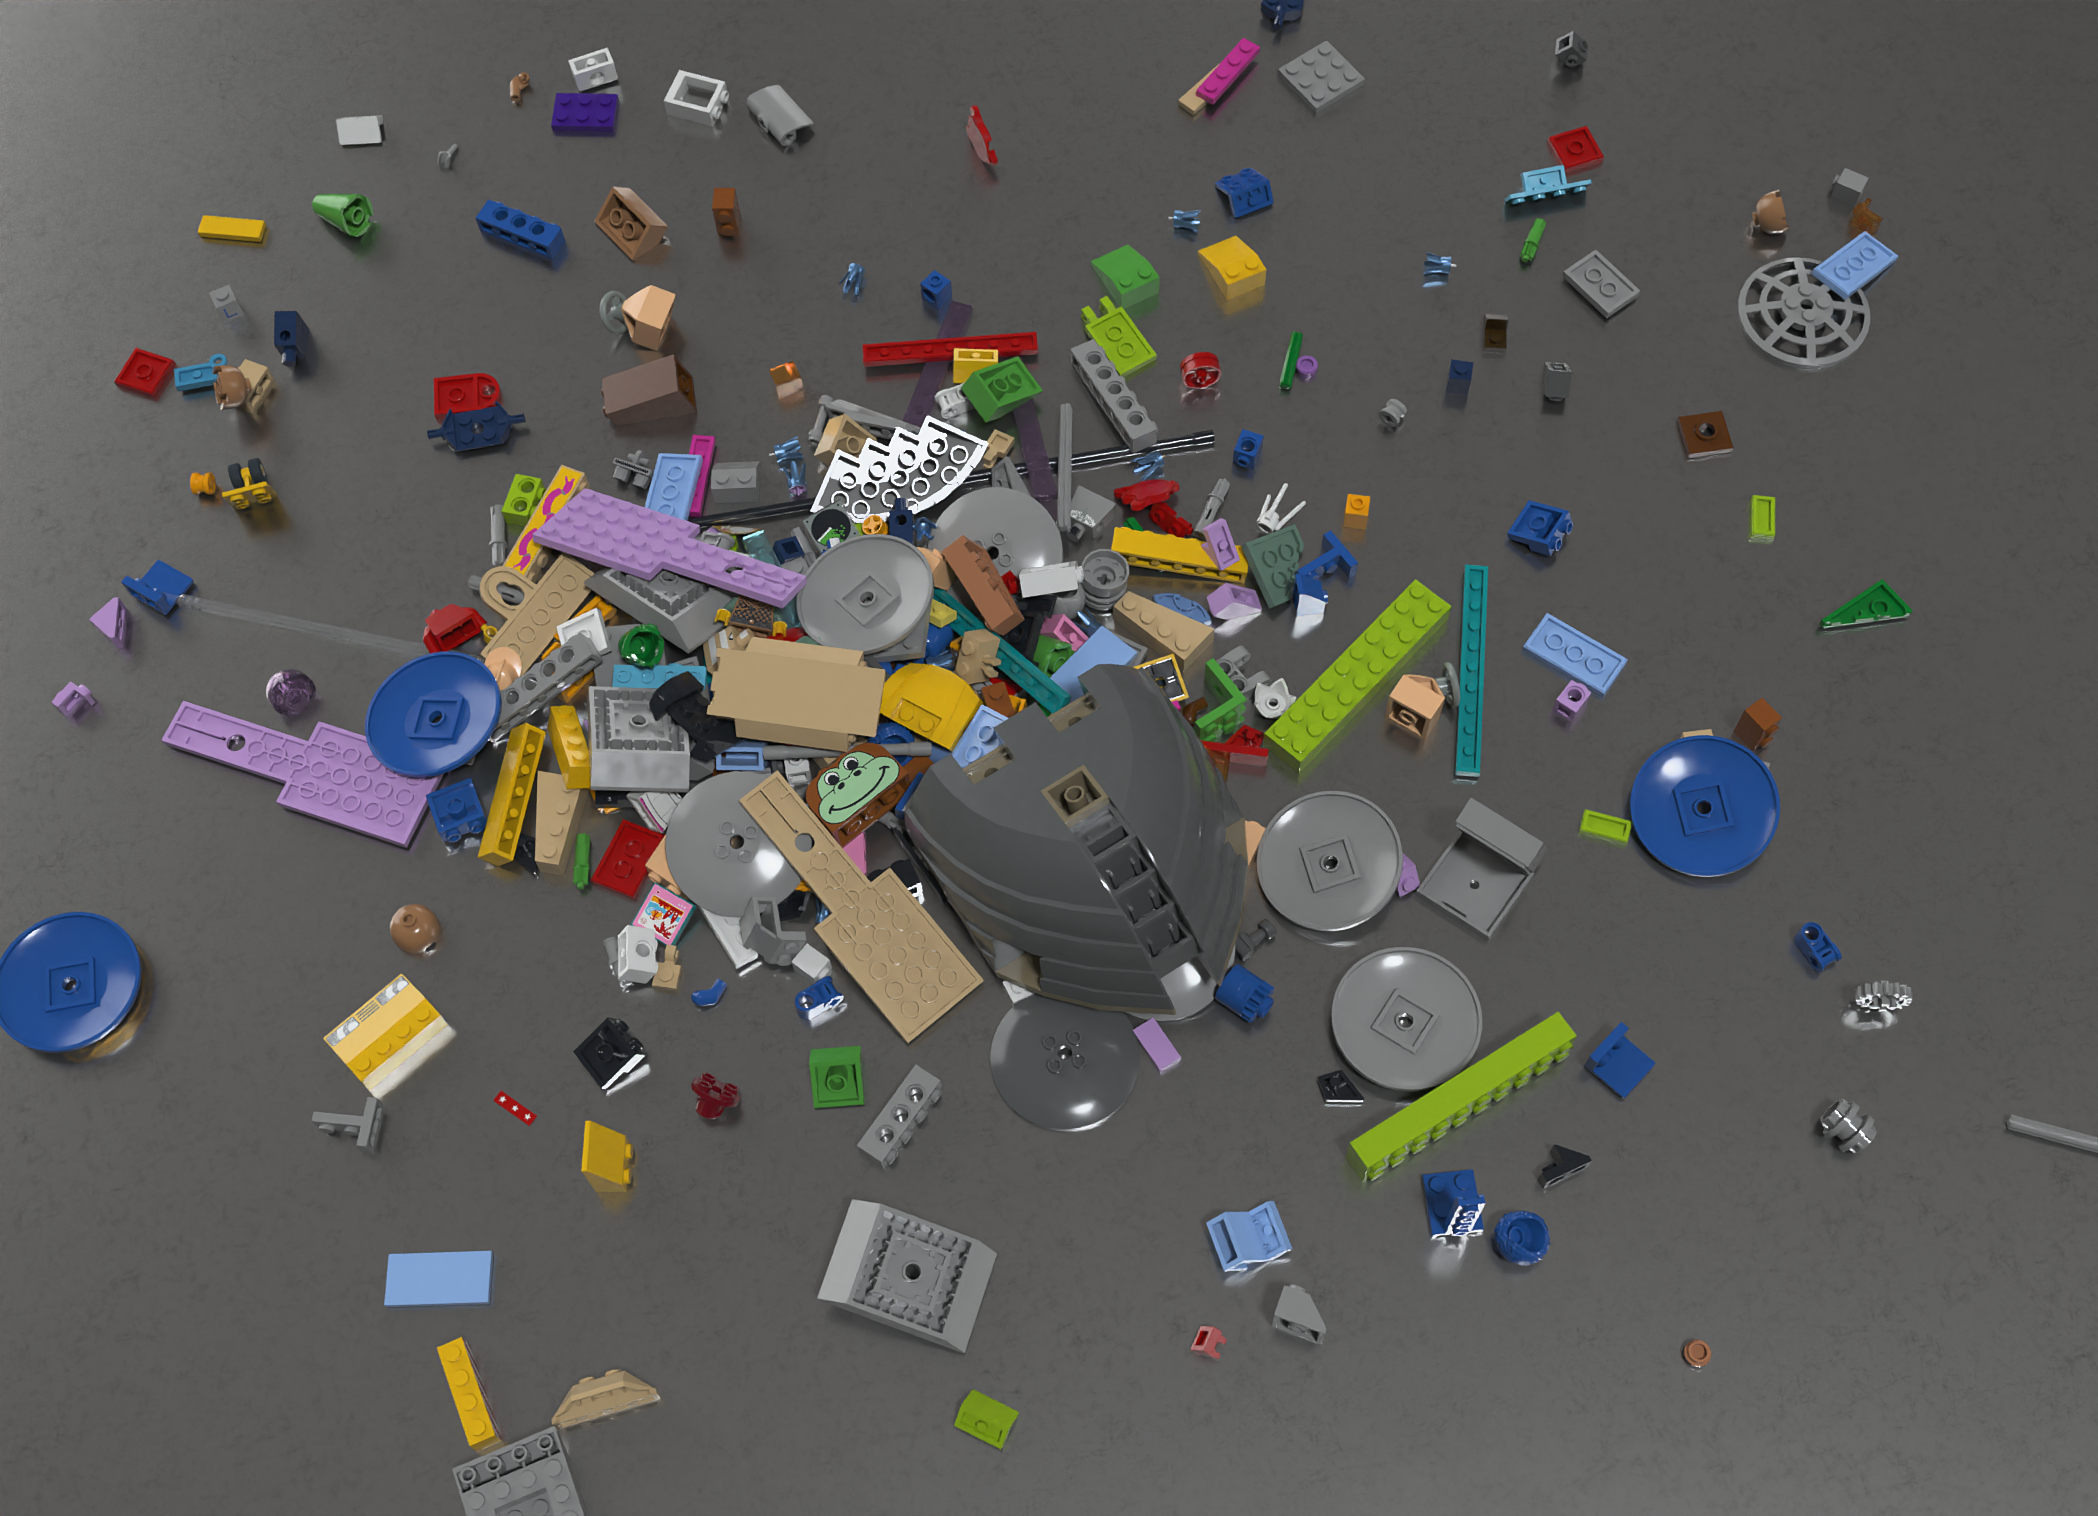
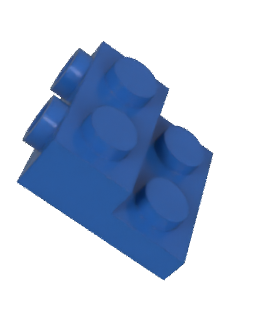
[1507,500,1573,556]
[426,778,487,842]

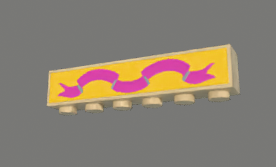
[503,464,590,591]

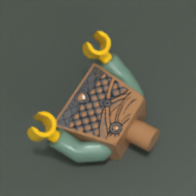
[714,594,787,638]

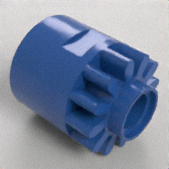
[1215,964,1274,1023]

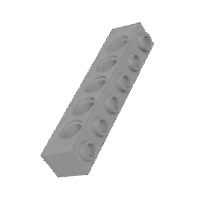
[1070,339,1158,453]
[488,632,603,743]

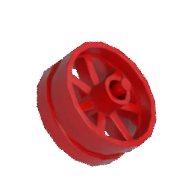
[1180,352,1221,389]

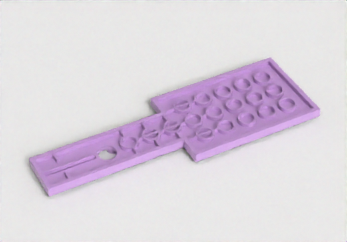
[532,488,807,608]
[161,701,443,848]

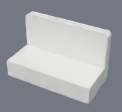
[336,115,383,145]

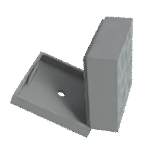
[1415,798,1548,941]

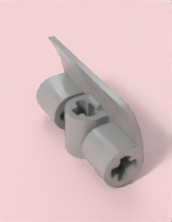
[746,85,813,146]

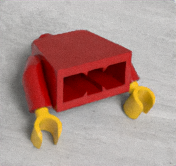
[423,604,497,653]

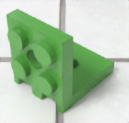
[1194,658,1247,742]

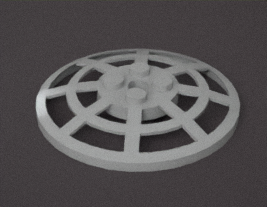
[1737,257,1871,369]

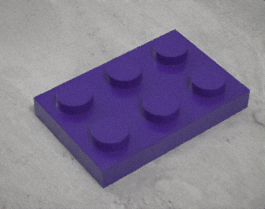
[551,93,619,132]

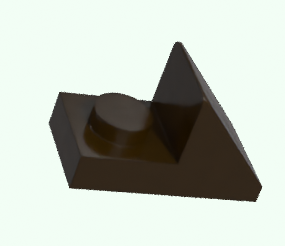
[1483,314,1509,354]

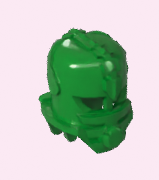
[618,623,664,669]

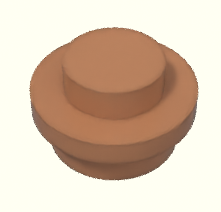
[1684,1340,1711,1367]

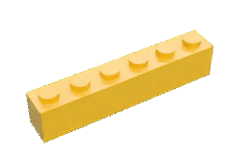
[1111,527,1249,584]
[477,723,546,866]

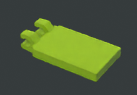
[1081,296,1157,377]

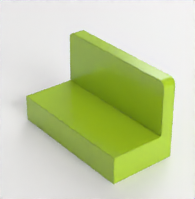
[954,1390,1019,1449]

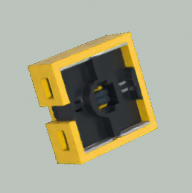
[1133,654,1189,703]

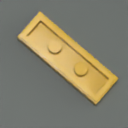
[198,215,266,242]

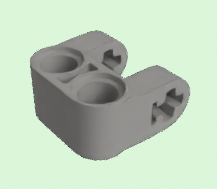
[1216,645,1272,700]

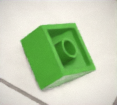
[809,1046,864,1108]

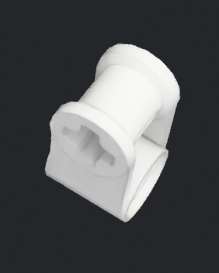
[935,383,976,419]

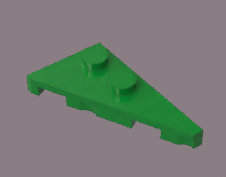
[1819,579,1913,628]

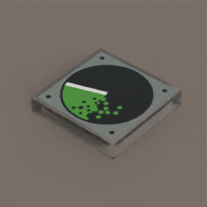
[800,499,862,555]

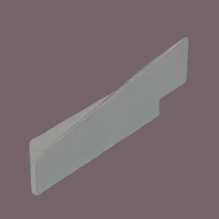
[825,399,921,439]

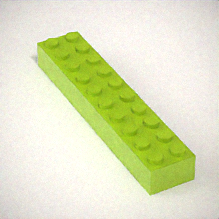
[1263,579,1452,774]
[1345,1011,1577,1182]

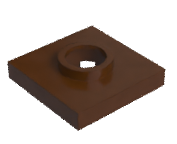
[1677,411,1734,458]

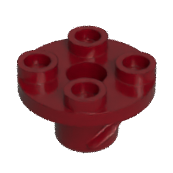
[691,1072,740,1119]

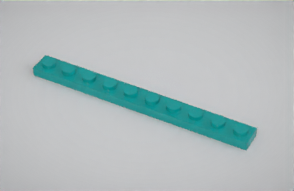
[1455,564,1488,777]
[933,587,1071,713]

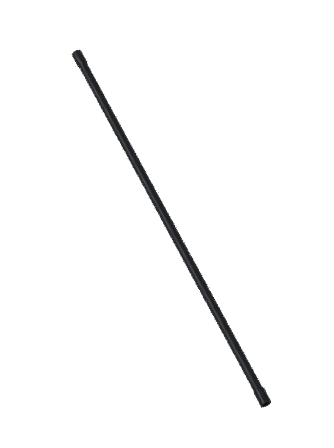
[687,430,1215,528]

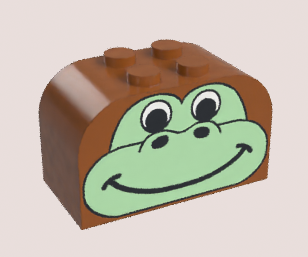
[806,743,911,848]

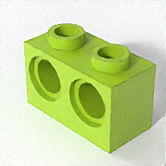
[501,474,546,526]

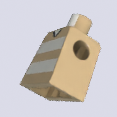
[703,626,755,675]

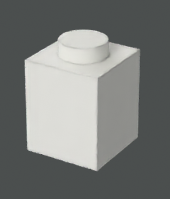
[791,944,832,984]

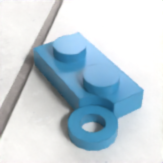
[174,354,228,392]

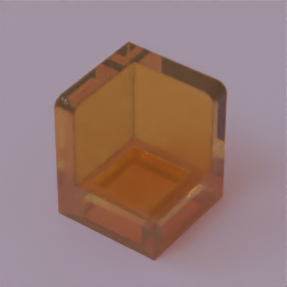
[769,361,804,398]

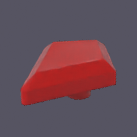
[1225,724,1264,748]

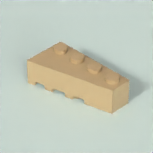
[1113,591,1214,673]
[535,771,589,876]

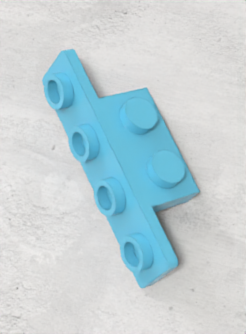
[1505,165,1592,205]
[612,663,707,690]

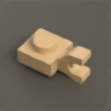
[983,429,1015,469]
[652,945,682,991]

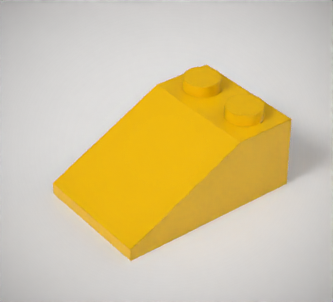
[1198,236,1267,300]
[581,1121,633,1192]

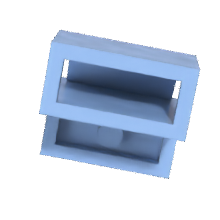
[716,720,770,771]
[1206,1201,1292,1271]

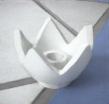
[1254,678,1296,719]

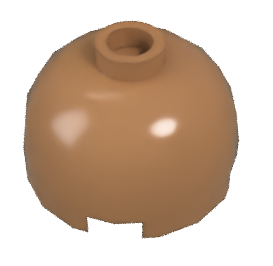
[1752,190,1789,235]
[212,365,251,410]
[390,904,441,954]

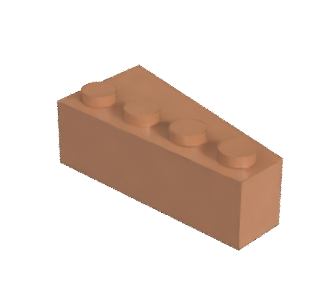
[941,535,1025,636]

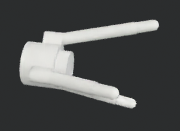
[1256,483,1306,534]

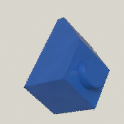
[1292,574,1328,617]

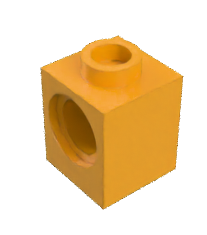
[1343,494,1370,530]

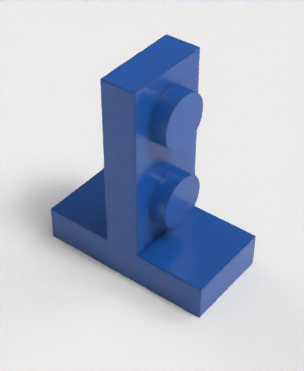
[1297,530,1358,580]

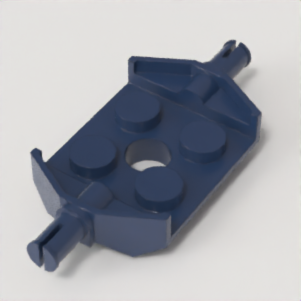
[1261,0,1304,30]
[427,401,526,452]

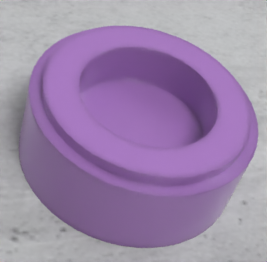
[1295,355,1318,378]

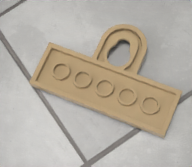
[479,552,595,676]

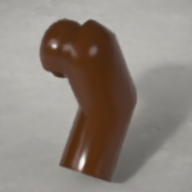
[1182,697,1208,727]

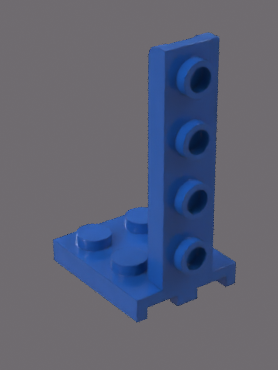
[1421,1169,1485,1237]

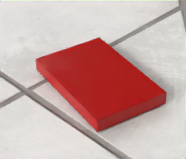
[590,819,665,900]

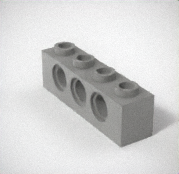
[857,1065,942,1169]

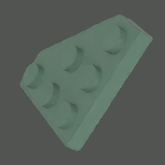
[1241,524,1304,609]

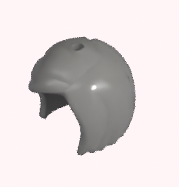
[1049,584,1086,619]

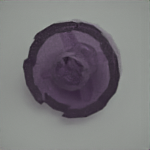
[266,669,316,717]

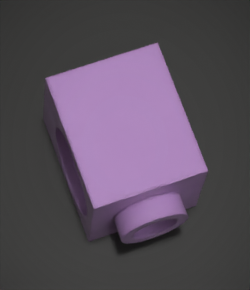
[1553,680,1592,723]

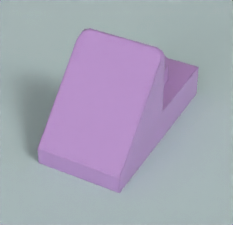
[1201,518,1240,571]

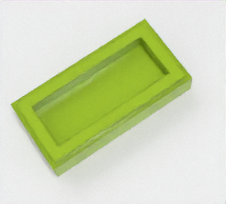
[1750,495,1775,540]
[1579,809,1632,846]

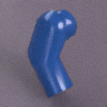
[691,979,727,1006]

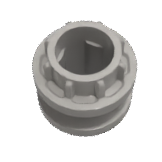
[1820,1099,1877,1154]

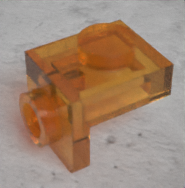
[1851,198,1883,236]

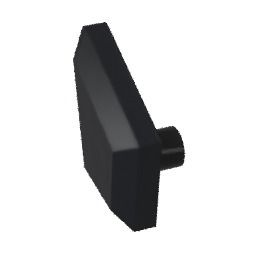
[514,833,537,875]
[1317,1070,1364,1102]

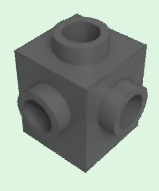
[1555,31,1589,69]

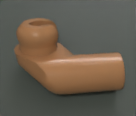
[510,72,530,102]

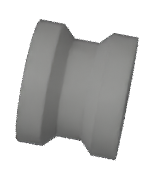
[1379,399,1407,427]

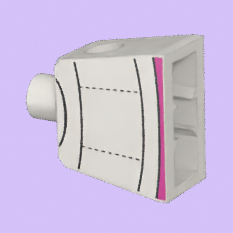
[626,791,682,833]

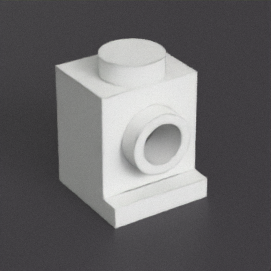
[784,758,812,784]

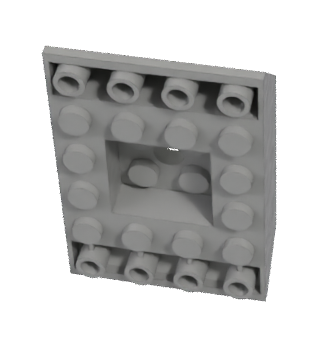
[584,566,740,654]
[586,686,690,792]
[817,1199,997,1354]
[452,1426,589,1516]

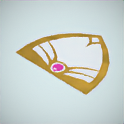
[712,526,761,534]

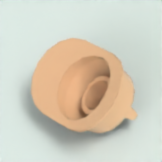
[484,647,522,691]

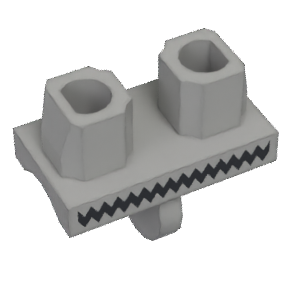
[613,450,653,490]

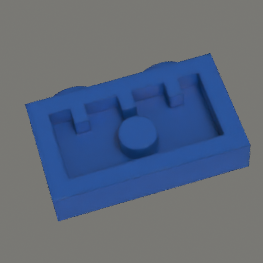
[1215,168,1274,218]
[121,560,194,615]
[1584,1022,1655,1099]

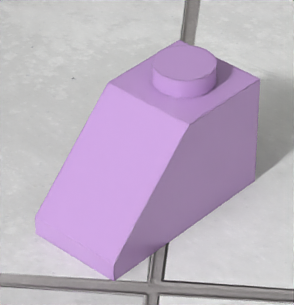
[1207,583,1262,620]

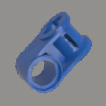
[1795,922,1842,972]
[795,976,844,1020]

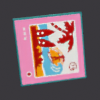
[631,882,697,946]

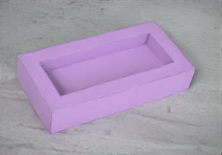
[1132,1018,1181,1073]

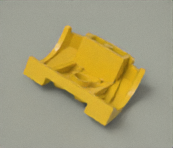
[880,663,984,751]

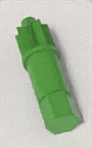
[1520,218,1546,262]
[573,833,590,890]

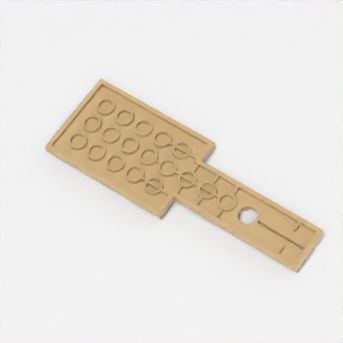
[739,770,984,1044]

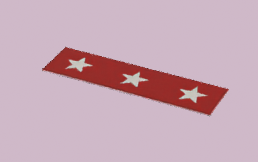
[493,1091,537,1126]

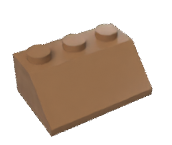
[594,187,668,260]

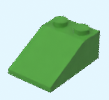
[1091,245,1160,309]
[961,356,1043,423]

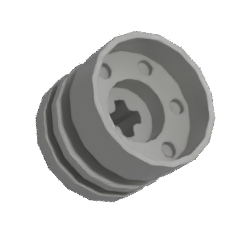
[1081,549,1129,610]

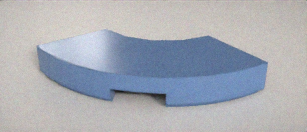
[1152,593,1212,625]

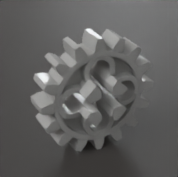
[1855,980,1913,1011]

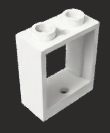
[664,70,729,127]
[1019,561,1084,598]

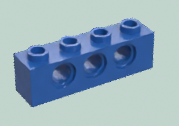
[475,199,565,260]

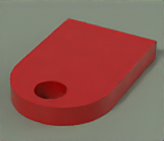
[433,373,501,419]

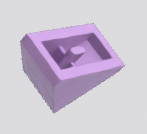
[89,597,127,648]

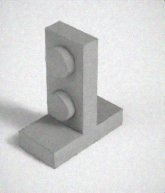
[312,1097,384,1154]

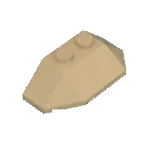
[551,1369,661,1429]

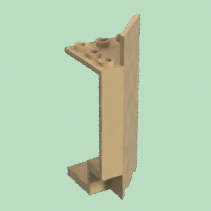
[707,637,886,752]

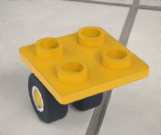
[222,458,277,509]

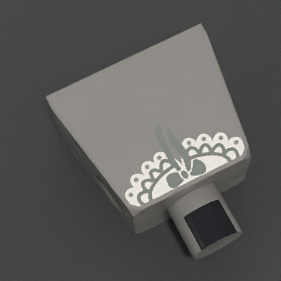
[1067,485,1116,542]

